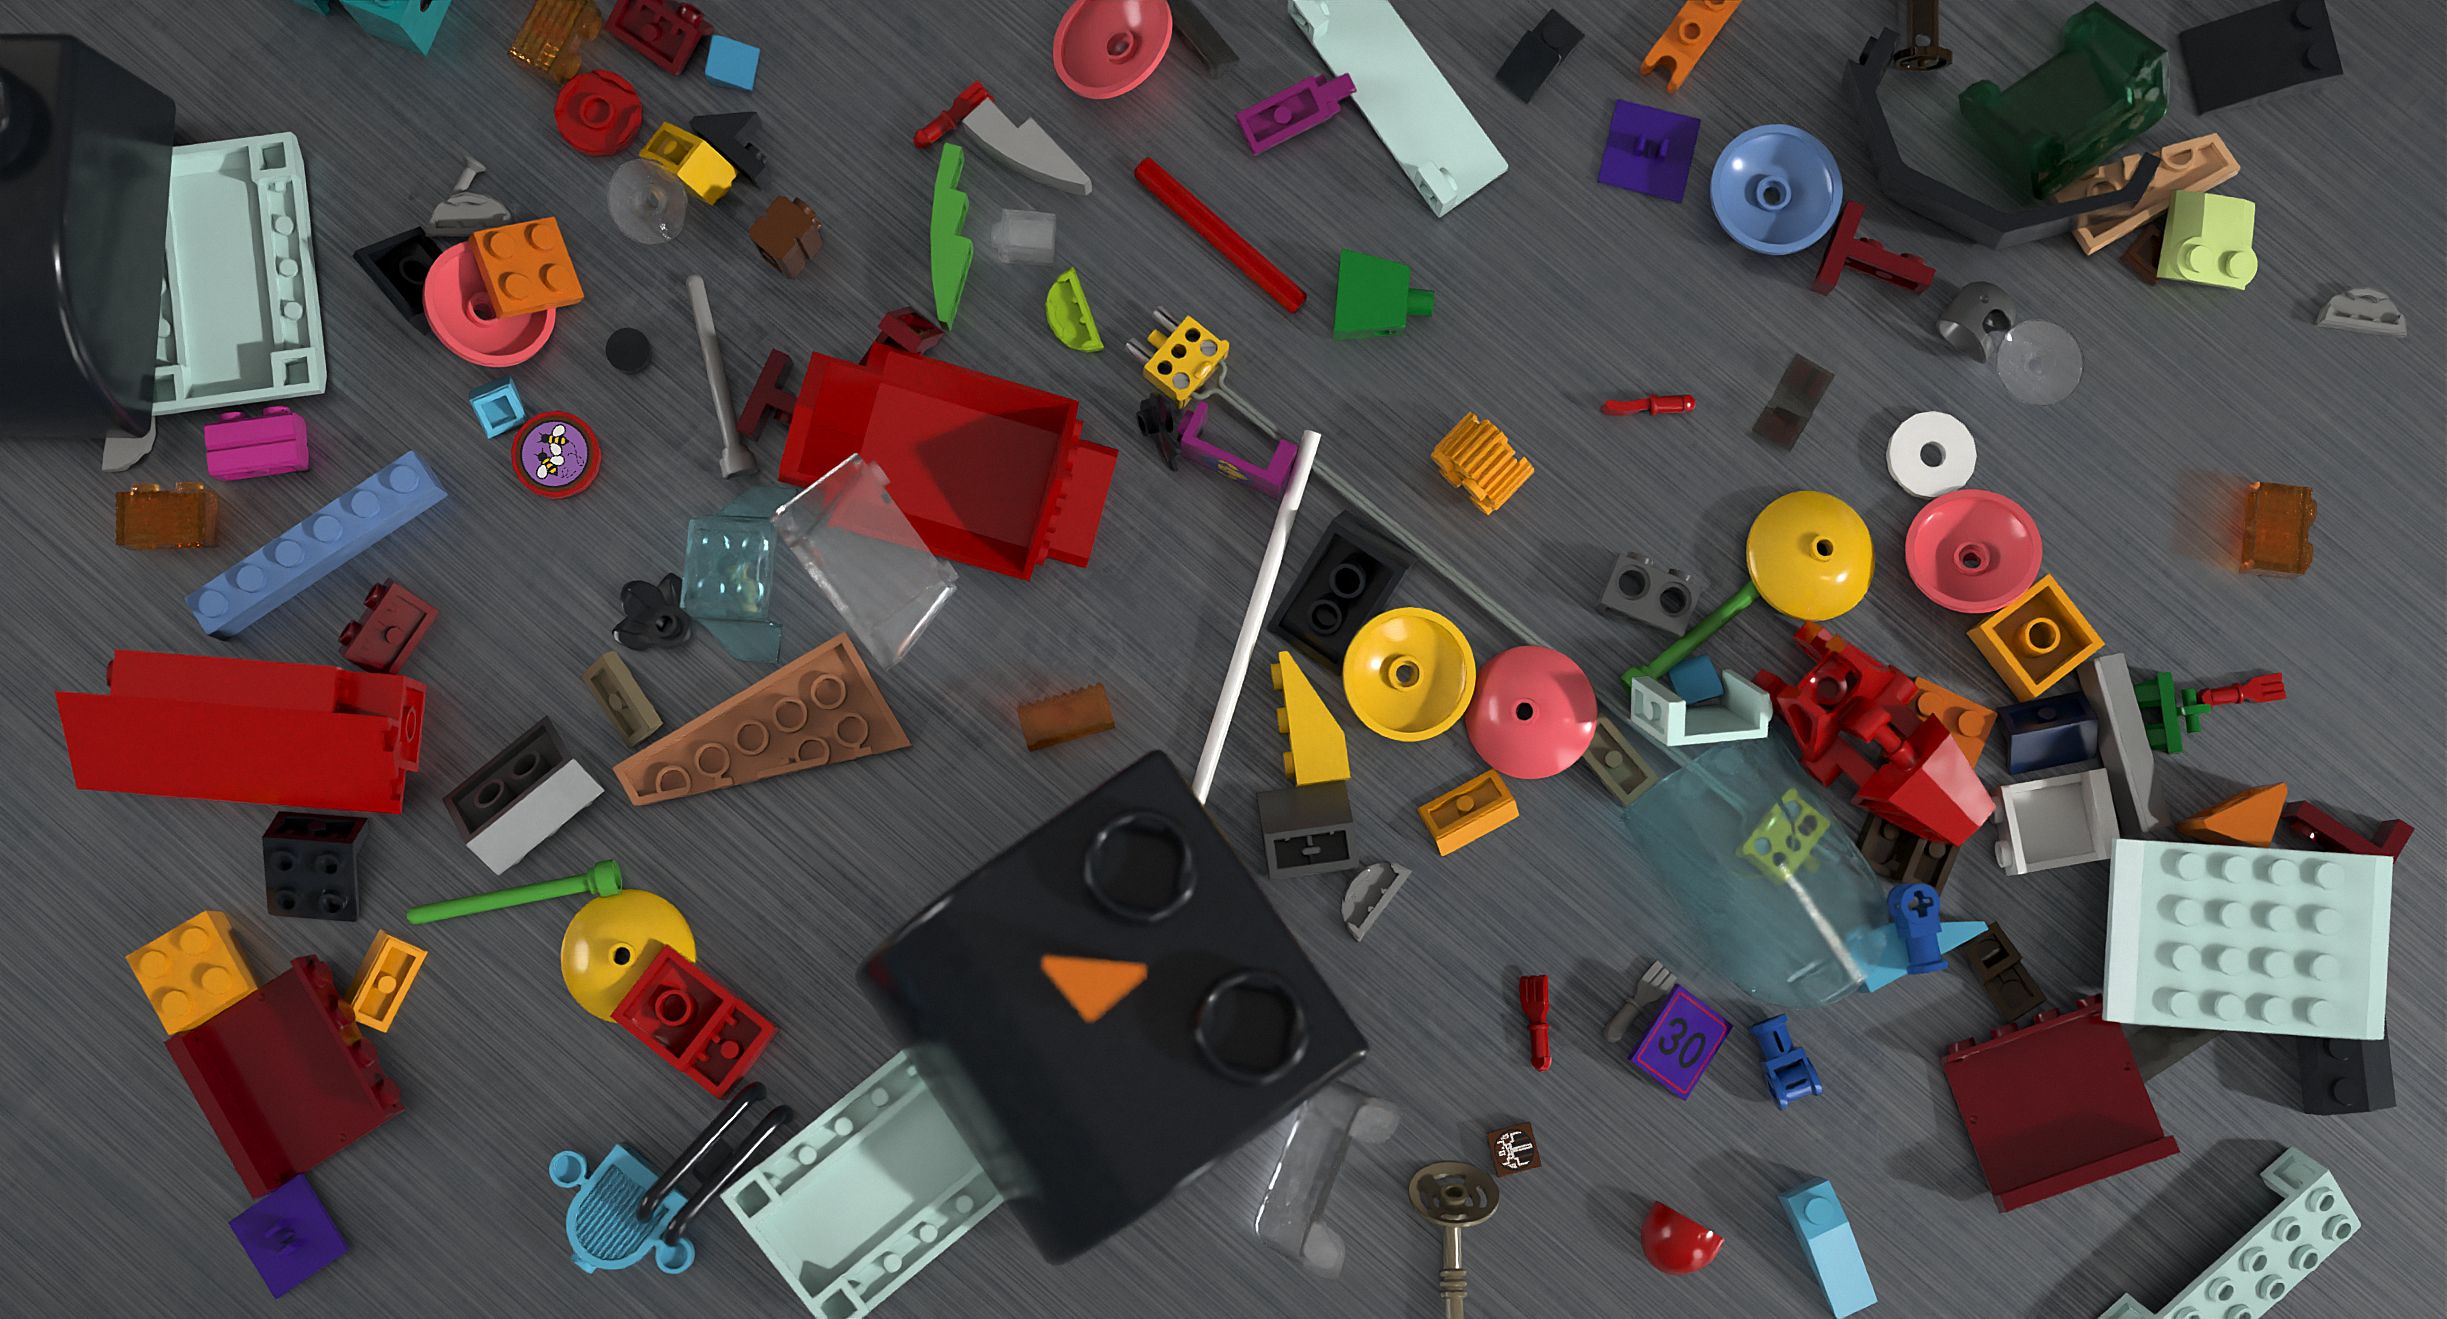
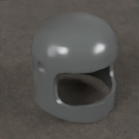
[1936,281,2017,364]

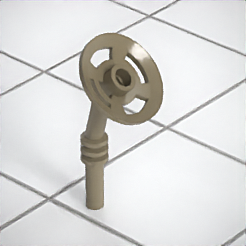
[1408,1161,1499,1319]

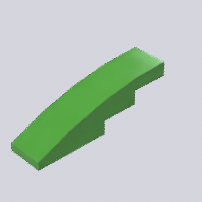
[930,142,974,332]

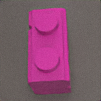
[203,406,310,482]

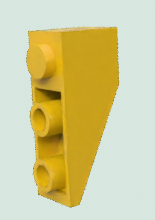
[1270,651,1351,787]

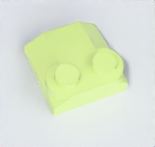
[2157,190,2258,290]

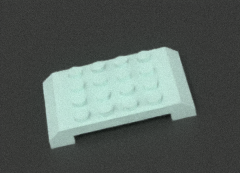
[152,132,327,416]
[2102,838,2393,1040]
[720,1050,1004,1319]

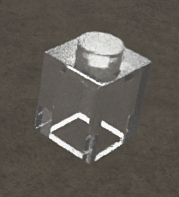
[991,209,1057,267]

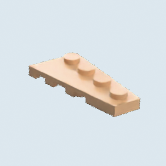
[2040,133,2241,256]

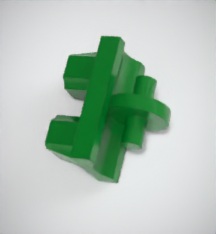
[2133,672,2212,755]

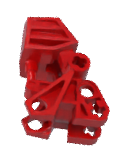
[1750,621,1996,847]

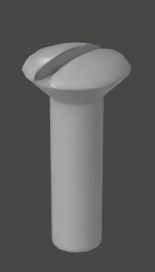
[447,156,486,198]

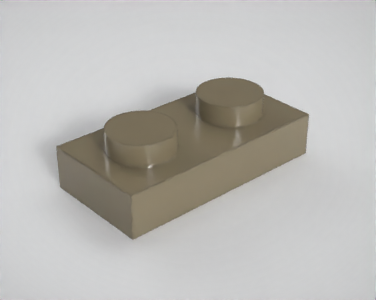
[581,650,663,750]
[1580,711,1660,808]

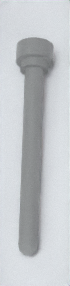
[686,274,758,480]

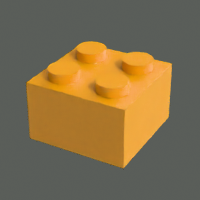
[1966,573,2105,703]
[126,910,264,1036]

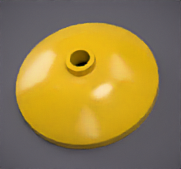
[1746,491,1875,622]
[1342,607,1476,742]
[561,889,697,1023]

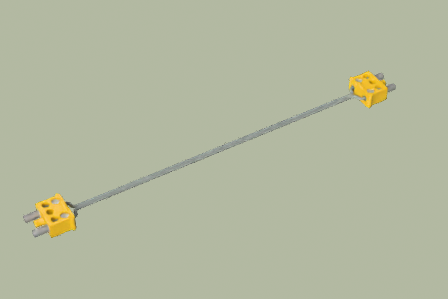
[1124,305,1843,897]

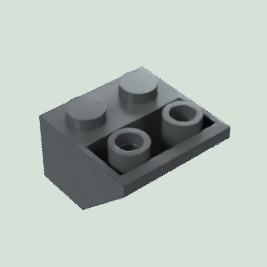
[1256,780,1360,881]

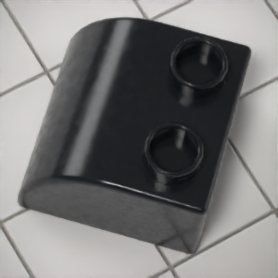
[0,33,176,439]
[855,749,1370,1265]

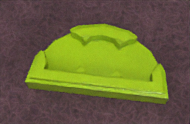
[1045,267,1104,353]

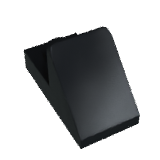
[1495,8,1585,104]
[689,112,772,190]

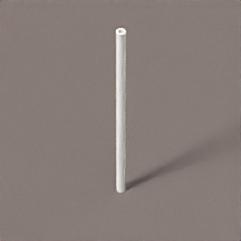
[1191,430,1321,805]

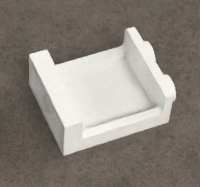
[1989,768,2120,876]

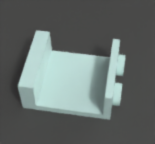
[1630,669,1773,746]

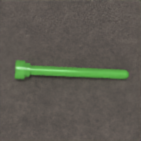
[1618,580,1761,698]
[406,859,622,925]

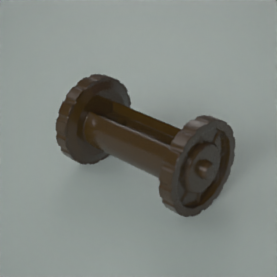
[1894,0,1953,72]

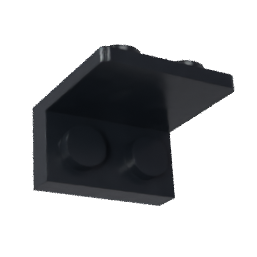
[262,811,369,922]

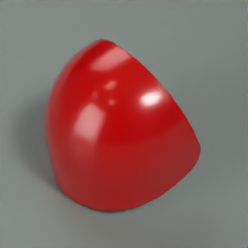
[1641,1201,1725,1276]

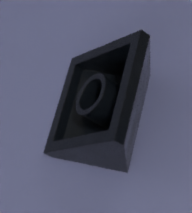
[352,226,443,336]

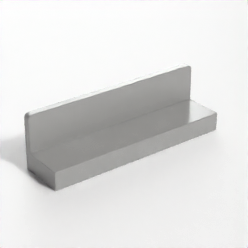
[2076,653,2172,836]

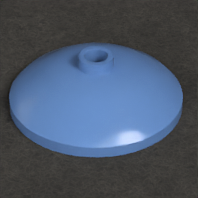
[1710,124,1843,255]

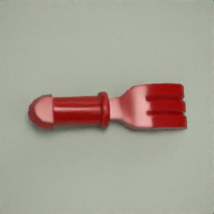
[913,80,995,149]
[1600,394,1696,416]
[2196,672,2287,708]
[1519,974,1552,1072]

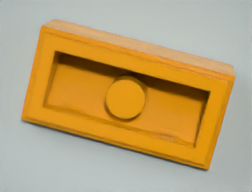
[1417,768,1519,856]
[343,929,428,1033]

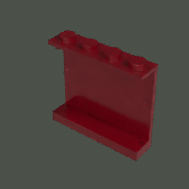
[164,954,405,1200]
[1939,993,2180,1213]

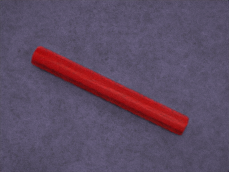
[1134,157,1307,313]

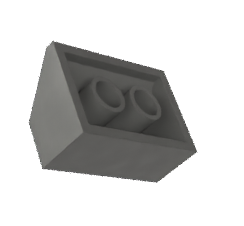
[442,715,605,876]

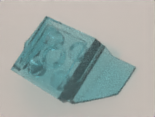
[680,486,798,664]

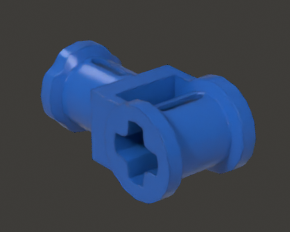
[1886,883,1948,975]
[1748,1013,1823,1111]

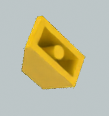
[638,121,739,206]

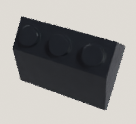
[2296,1014,2396,1116]

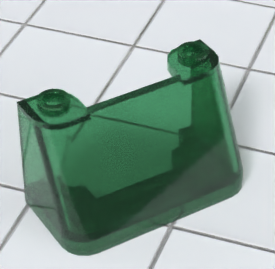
[1958,1,2170,200]

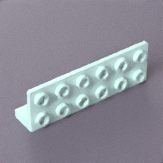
[1287,0,1508,218]
[2098,1145,2361,1319]

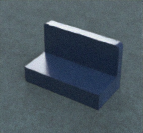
[1996,691,2099,775]

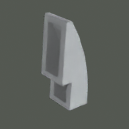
[962,97,1092,196]

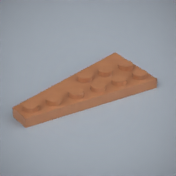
[612,631,913,807]

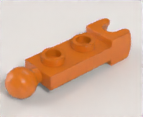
[1640,0,1742,94]

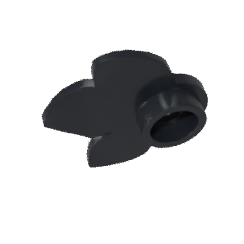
[1136,391,1182,472]
[612,572,691,651]

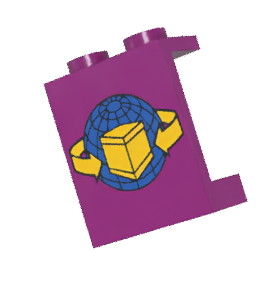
[1177,400,1298,500]

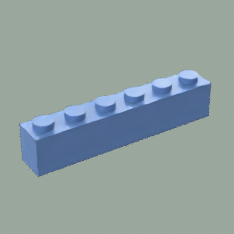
[183,450,449,642]

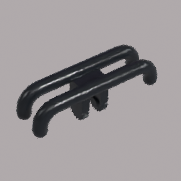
[635,1081,794,1247]

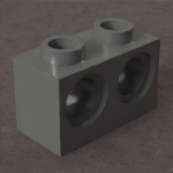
[1595,552,1703,641]

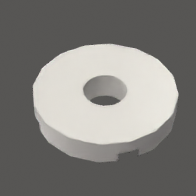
[1886,411,1977,500]

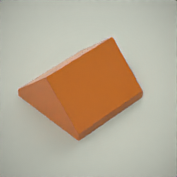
[2174,782,2288,849]
[1043,957,1147,1021]

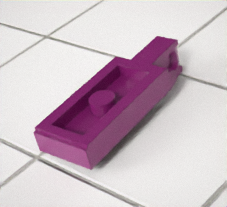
[1235,72,1357,156]

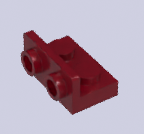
[604,0,714,75]
[338,578,440,675]

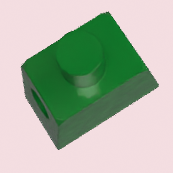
[1332,249,1434,341]

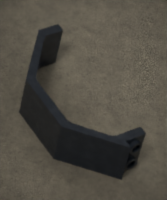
[1842,27,2162,250]

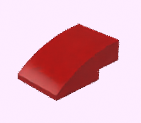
[610,944,782,1100]

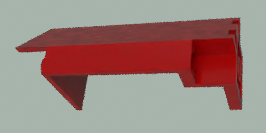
[778,341,1118,581]
[54,649,427,814]

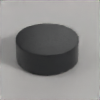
[606,328,652,374]

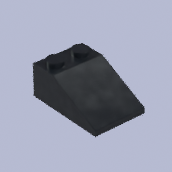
[2178,0,2344,116]
[1266,509,1419,677]

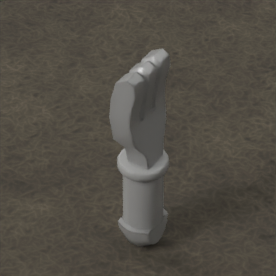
[1603,959,1677,1042]

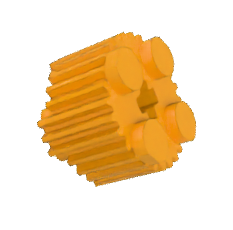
[1430,411,1535,516]

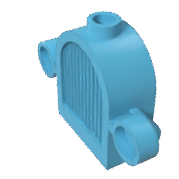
[549,1141,695,1274]

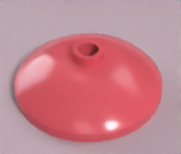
[1052,0,1172,99]
[422,241,556,367]
[1905,489,2042,613]
[1464,646,1598,779]

